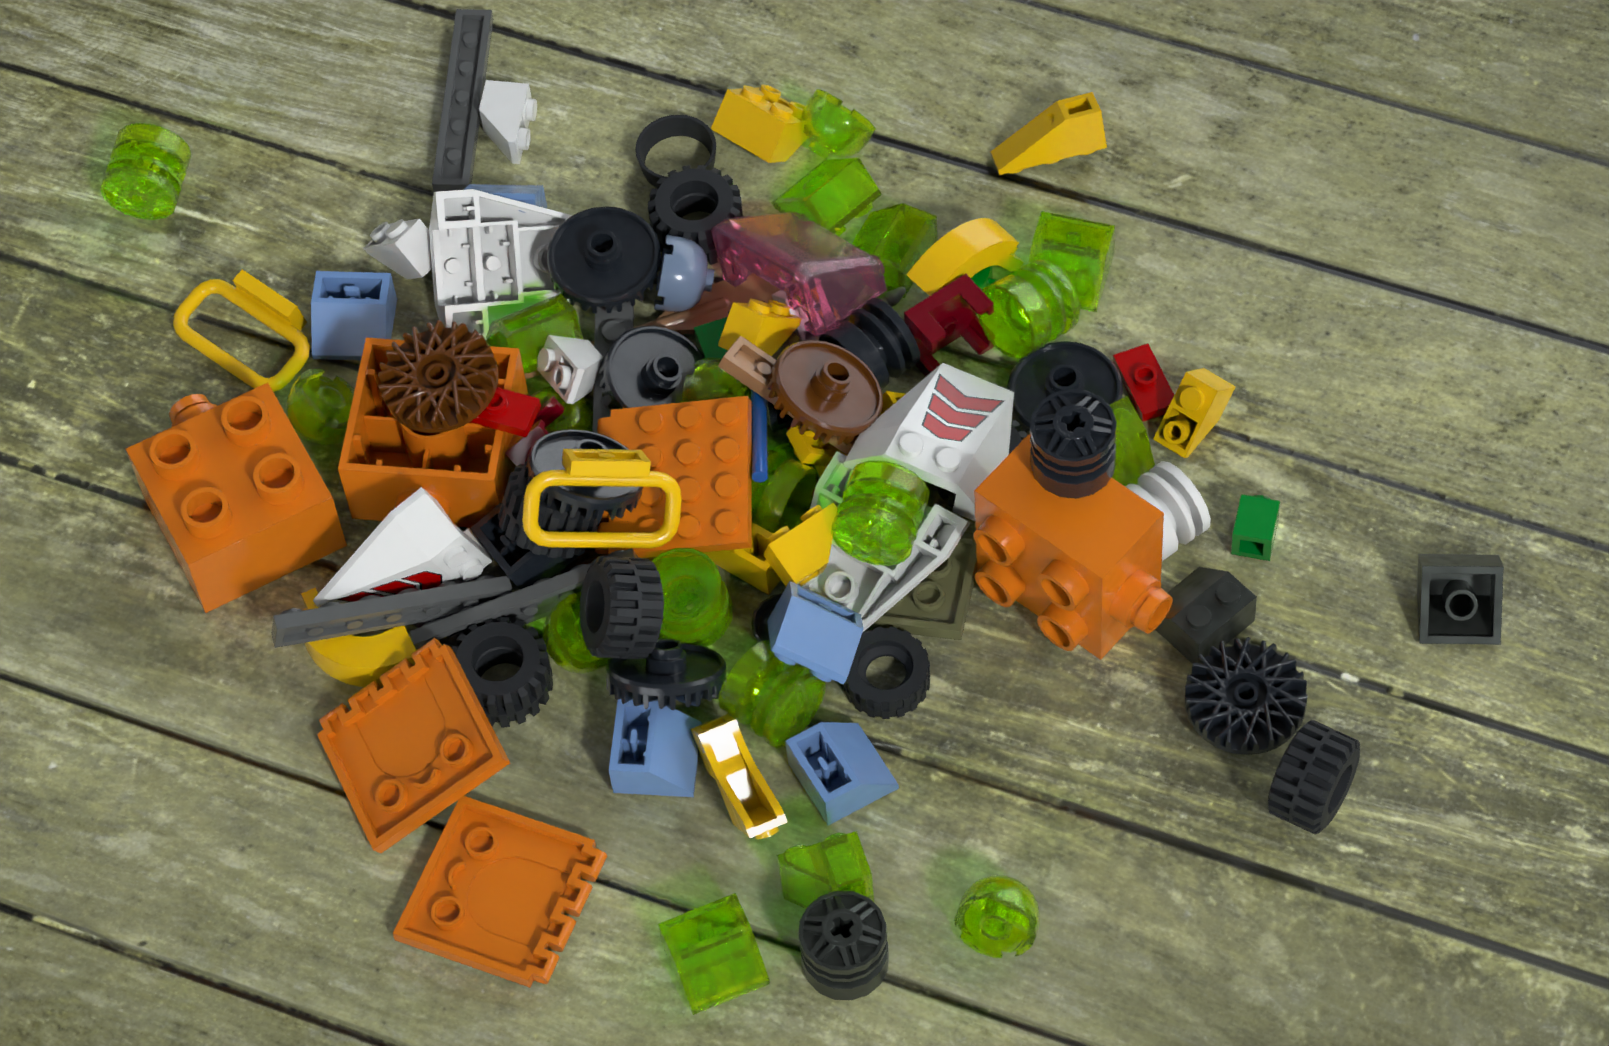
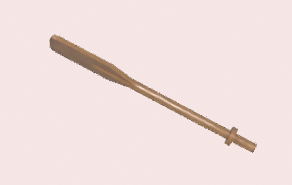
[523,262,802,379]

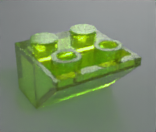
[849,203,938,298]
[1023,211,1115,313]
[486,293,583,374]
[777,831,874,909]
[658,893,770,1015]

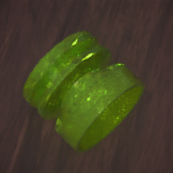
[100,123,192,220]
[978,259,1080,359]
[752,449,818,533]
[831,460,930,566]
[652,548,733,647]
[718,640,826,749]

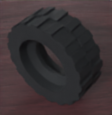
[843,627,930,719]

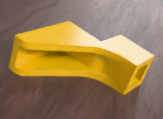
[691,714,787,840]

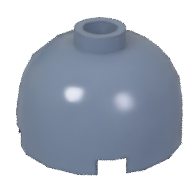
[654,235,715,312]

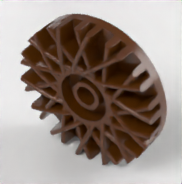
[378,320,499,433]
[767,340,883,445]

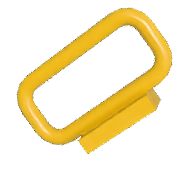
[173,269,310,392]
[522,449,682,548]

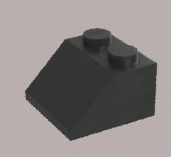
[1417,554,1504,645]
[1155,567,1257,664]

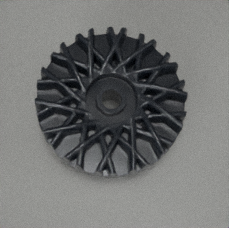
[547,206,662,314]
[599,326,714,409]
[1007,341,1123,433]
[524,430,643,522]
[1185,637,1308,755]
[606,639,726,710]

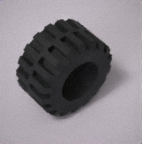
[648,165,744,265]
[498,461,600,558]
[580,556,664,659]
[452,617,553,728]
[1268,720,1360,835]

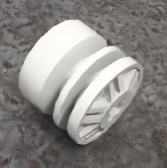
[1125,461,1211,561]

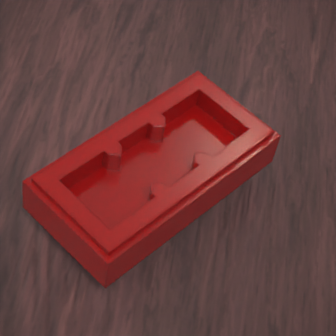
[1113,343,1174,422]
[470,387,541,438]

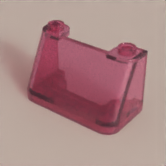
[711,211,887,337]

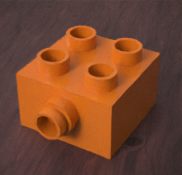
[338,337,529,528]
[126,383,347,613]
[973,433,1173,660]

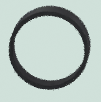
[635,115,716,188]

